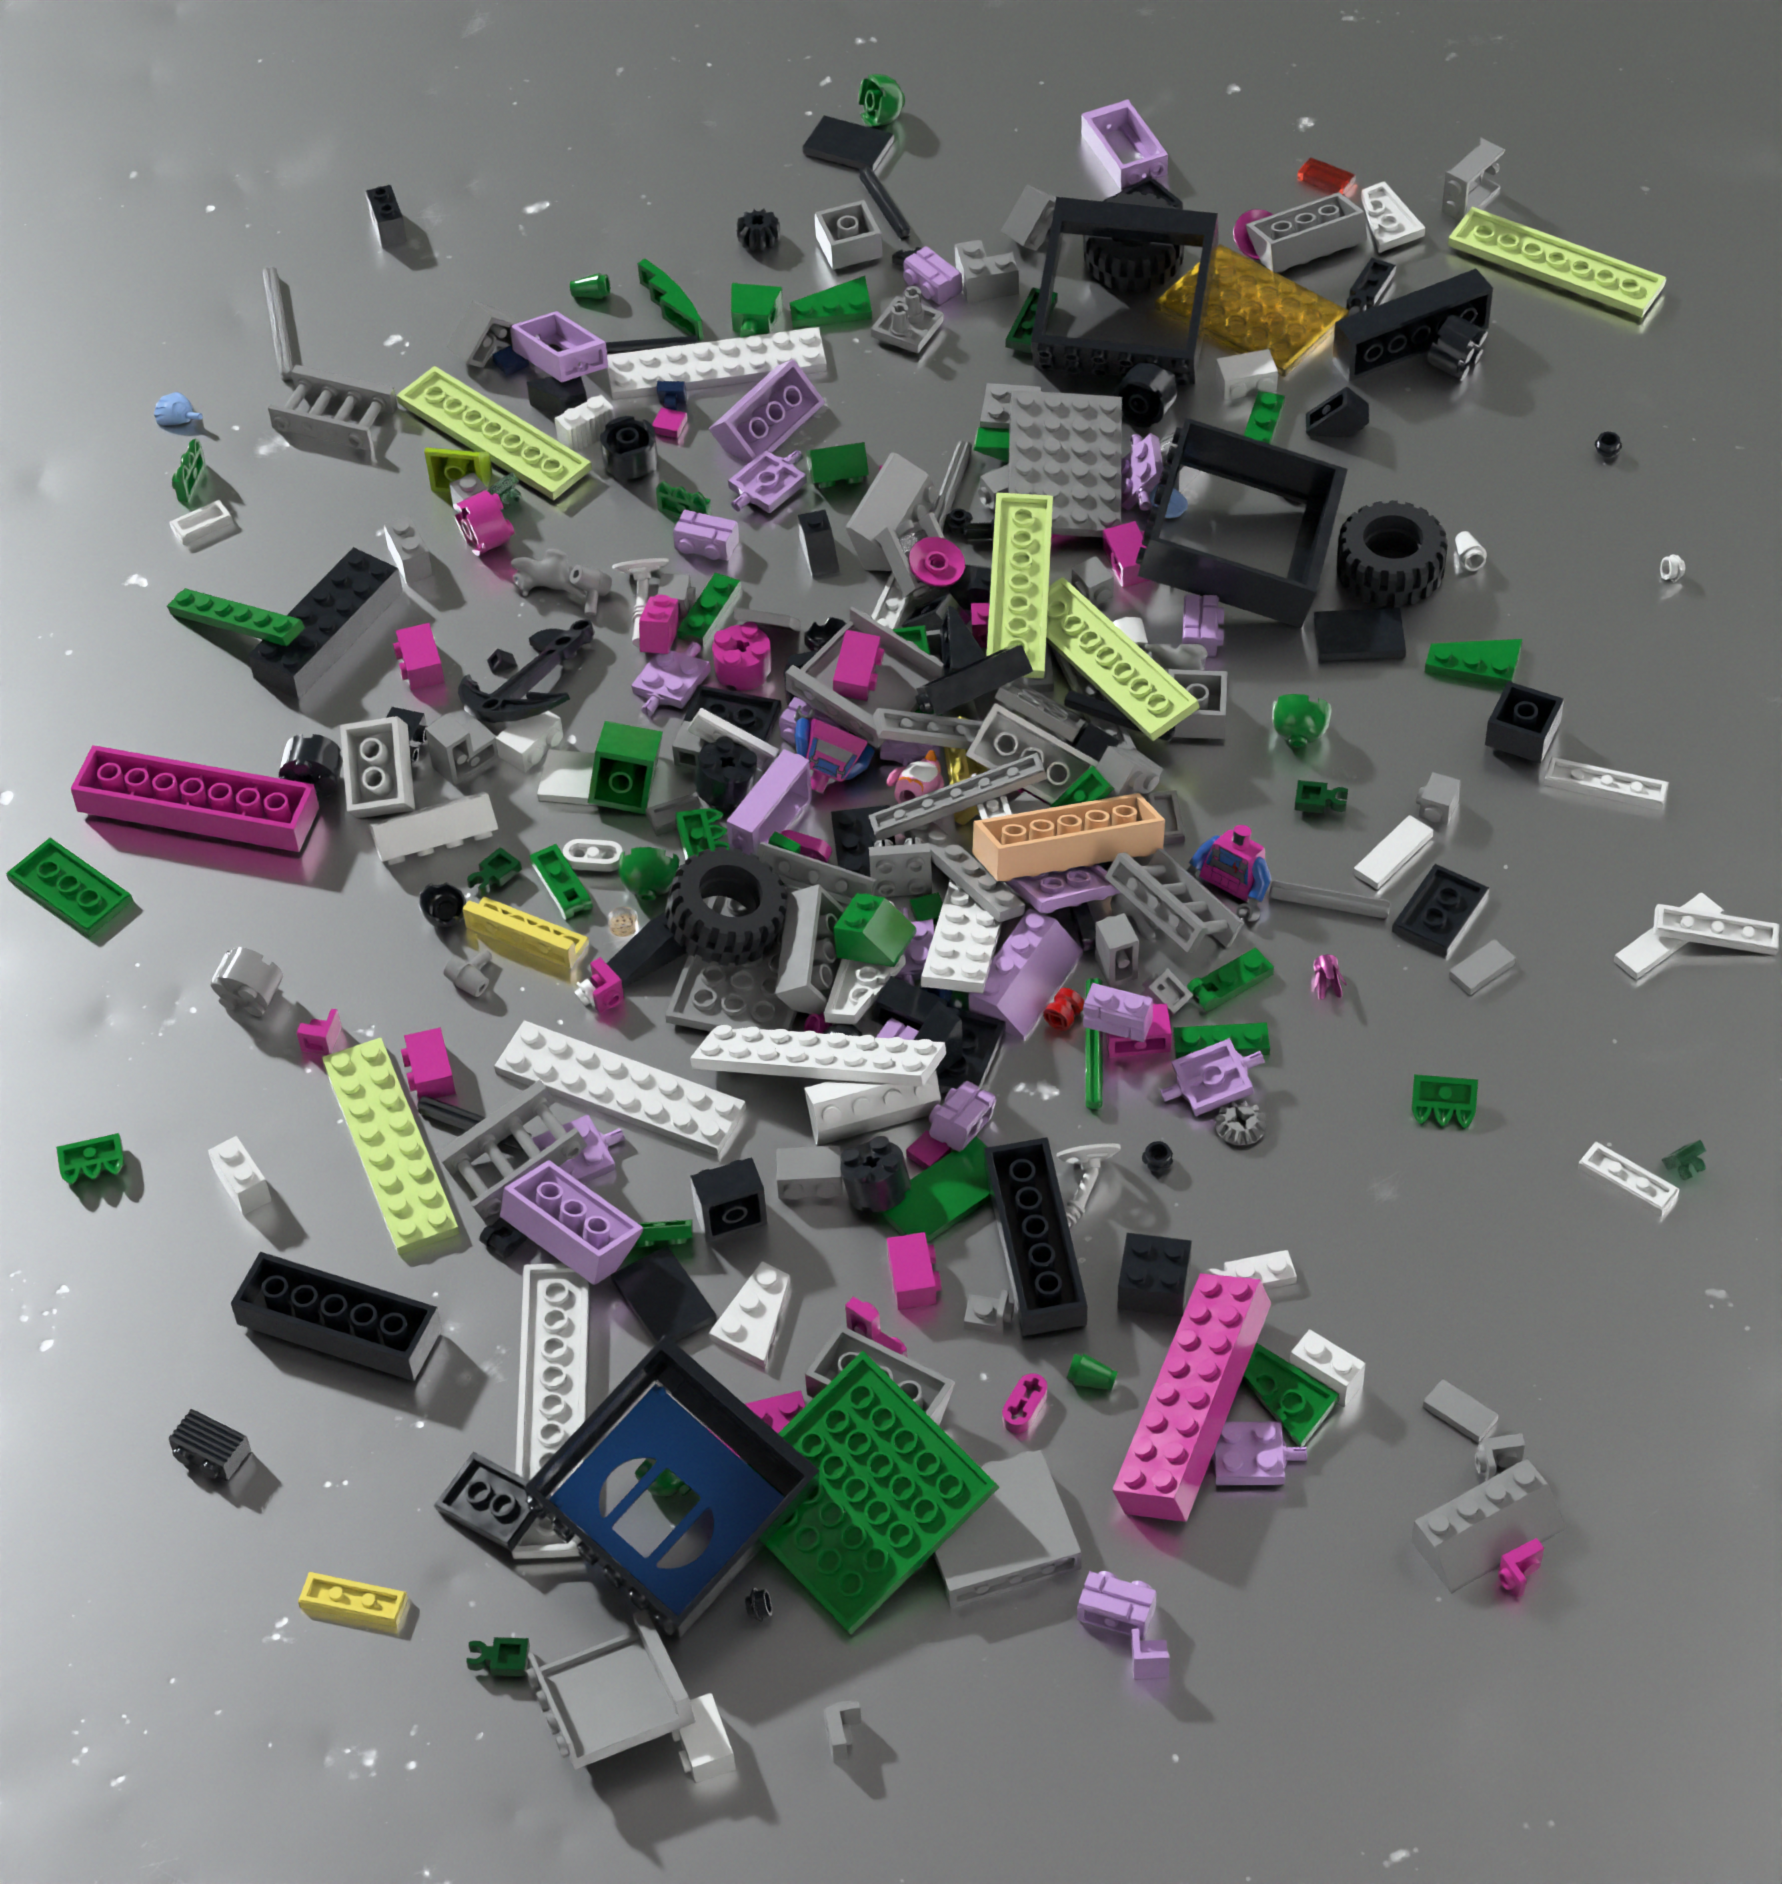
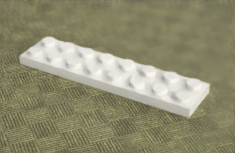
[607,327,827,400]
[494,1020,746,1156]
[690,1025,946,1087]

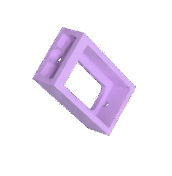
[1081,100,1168,189]
[510,311,608,382]
[726,749,812,855]

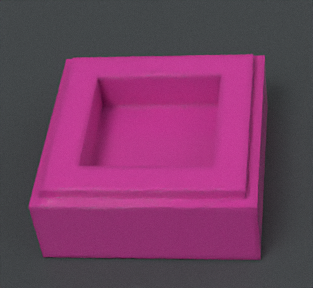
[652,407,687,438]
[906,1130,951,1170]

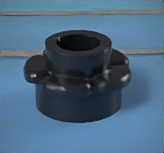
[1594,432,1622,457]
[945,508,973,534]
[1142,1141,1173,1172]
[745,1588,773,1622]

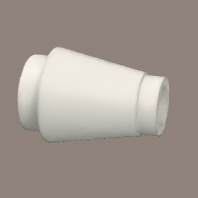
[1455,531,1487,571]

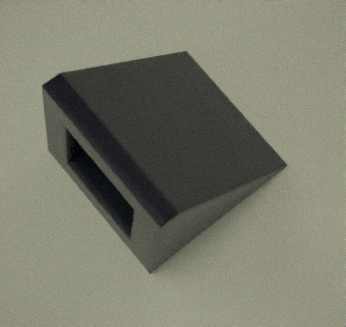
[487,648,517,673]

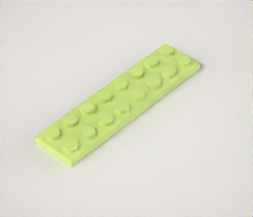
[1448,207,1666,317]
[396,366,592,500]
[987,493,1053,679]
[1046,577,1200,741]
[322,1037,460,1255]

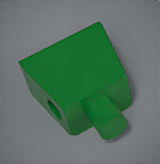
[731,283,783,337]

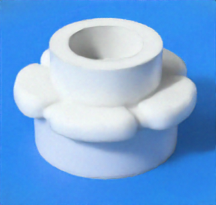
[1660,554,1685,583]
[575,979,596,1007]

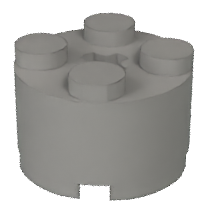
[210,947,283,1017]

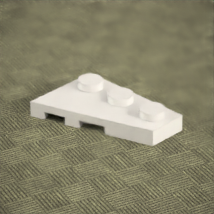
[1361,182,1425,253]
[824,955,906,1024]
[709,1261,790,1368]

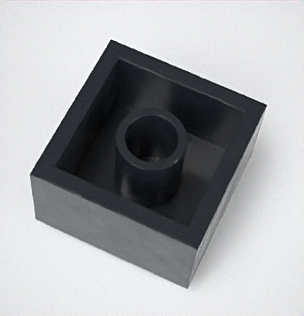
[1485,681,1564,763]
[690,1157,768,1242]
[1117,1232,1192,1317]

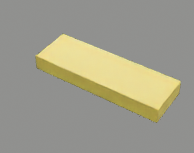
[298,1572,408,1628]

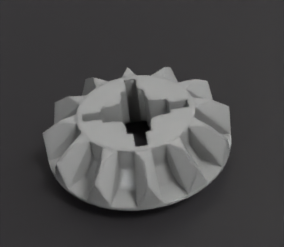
[1215,1100,1266,1145]

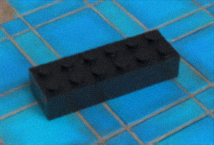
[1332,269,1493,382]
[248,547,403,700]
[984,1137,1088,1336]
[231,1251,442,1381]

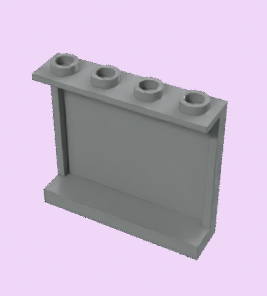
[786,606,944,749]
[934,1450,1081,1608]
[526,1609,696,1769]

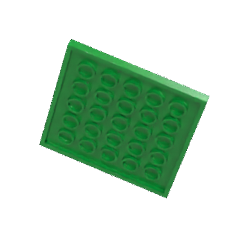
[747,1350,1000,1635]

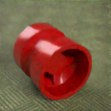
[1043,987,1085,1031]

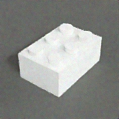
[340,716,415,819]

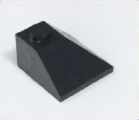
[948,564,992,611]

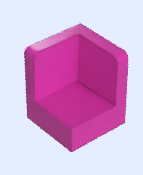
[296,1009,342,1055]

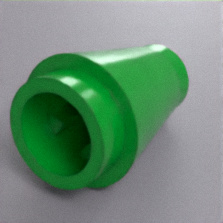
[570,273,611,299]
[1066,1353,1118,1391]

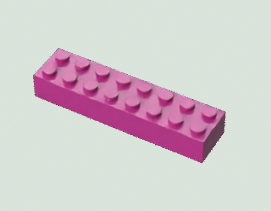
[70,745,319,852]
[1112,1273,1271,1522]

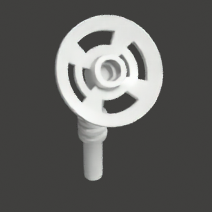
[612,558,669,647]
[1057,1143,1121,1227]

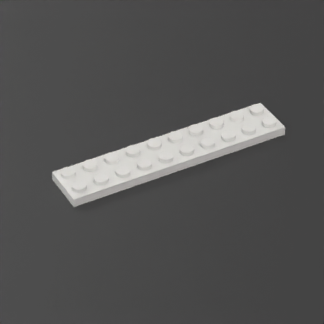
[512,1263,590,1559]

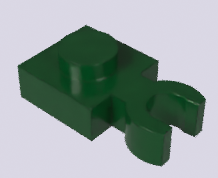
[1294,780,1348,813]
[467,847,522,897]
[466,1637,530,1676]

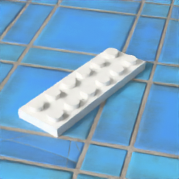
[921,879,1011,994]

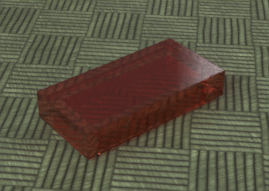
[1297,157,1356,196]

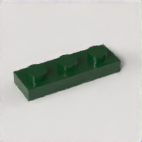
[1005,287,1058,353]

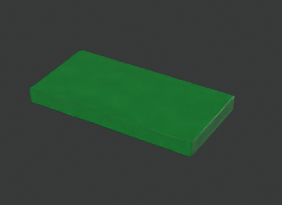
[6,837,133,938]
[880,1136,992,1243]

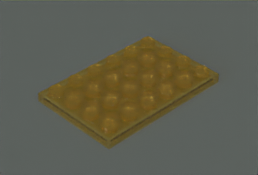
[1155,244,1349,378]

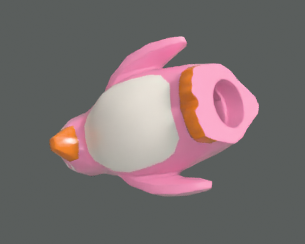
[886,750,944,804]

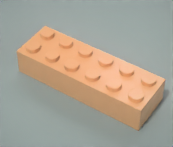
[972,793,1165,881]

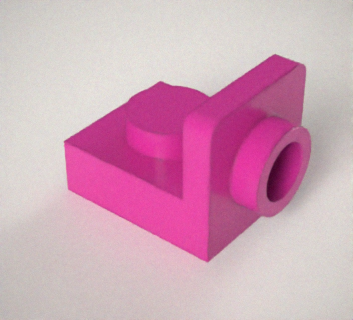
[590,957,625,1013]
[1498,1538,1544,1598]

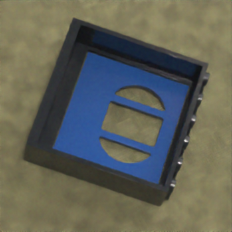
[524,1334,820,1638]

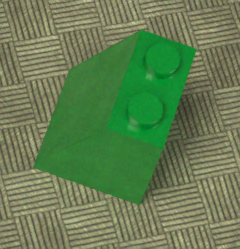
[587,721,663,814]

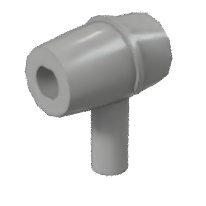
[570,565,612,617]
[443,950,492,997]

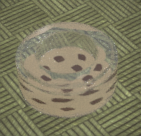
[608,907,639,937]

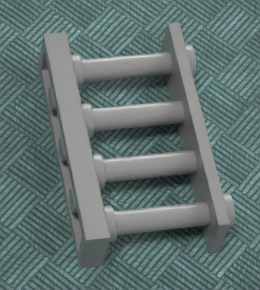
[268,365,398,451]
[1104,849,1244,953]
[436,1080,588,1220]

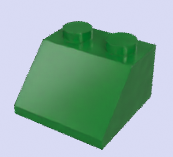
[806,442,869,488]
[833,893,917,967]

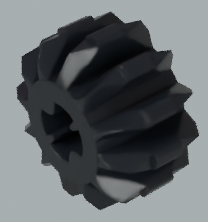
[736,208,780,251]

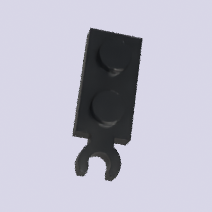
[1346,257,1396,313]

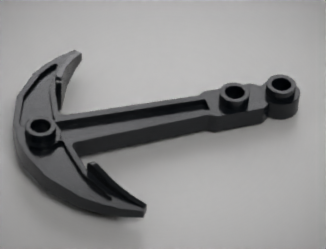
[458,619,595,723]

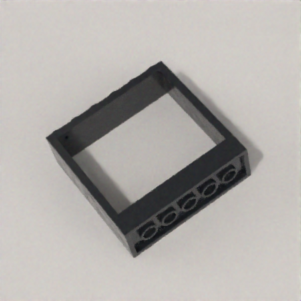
[1031,197,1219,385]
[1135,418,1348,628]

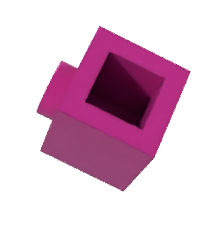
[971,603,990,648]

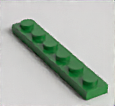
[167,588,305,646]

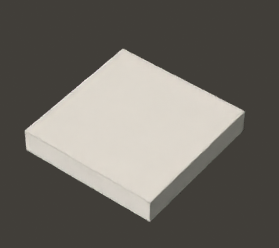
[537,749,596,806]

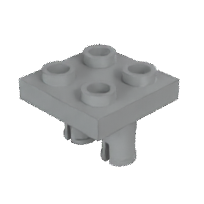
[871,286,944,353]
[869,837,932,897]

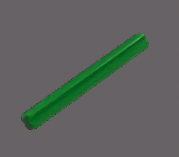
[1086,978,1103,1109]

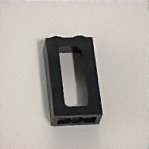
[915,644,1033,716]

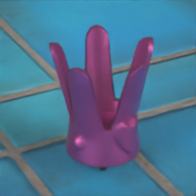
[1314,954,1347,999]

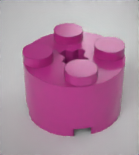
[454,490,515,556]
[712,622,772,691]

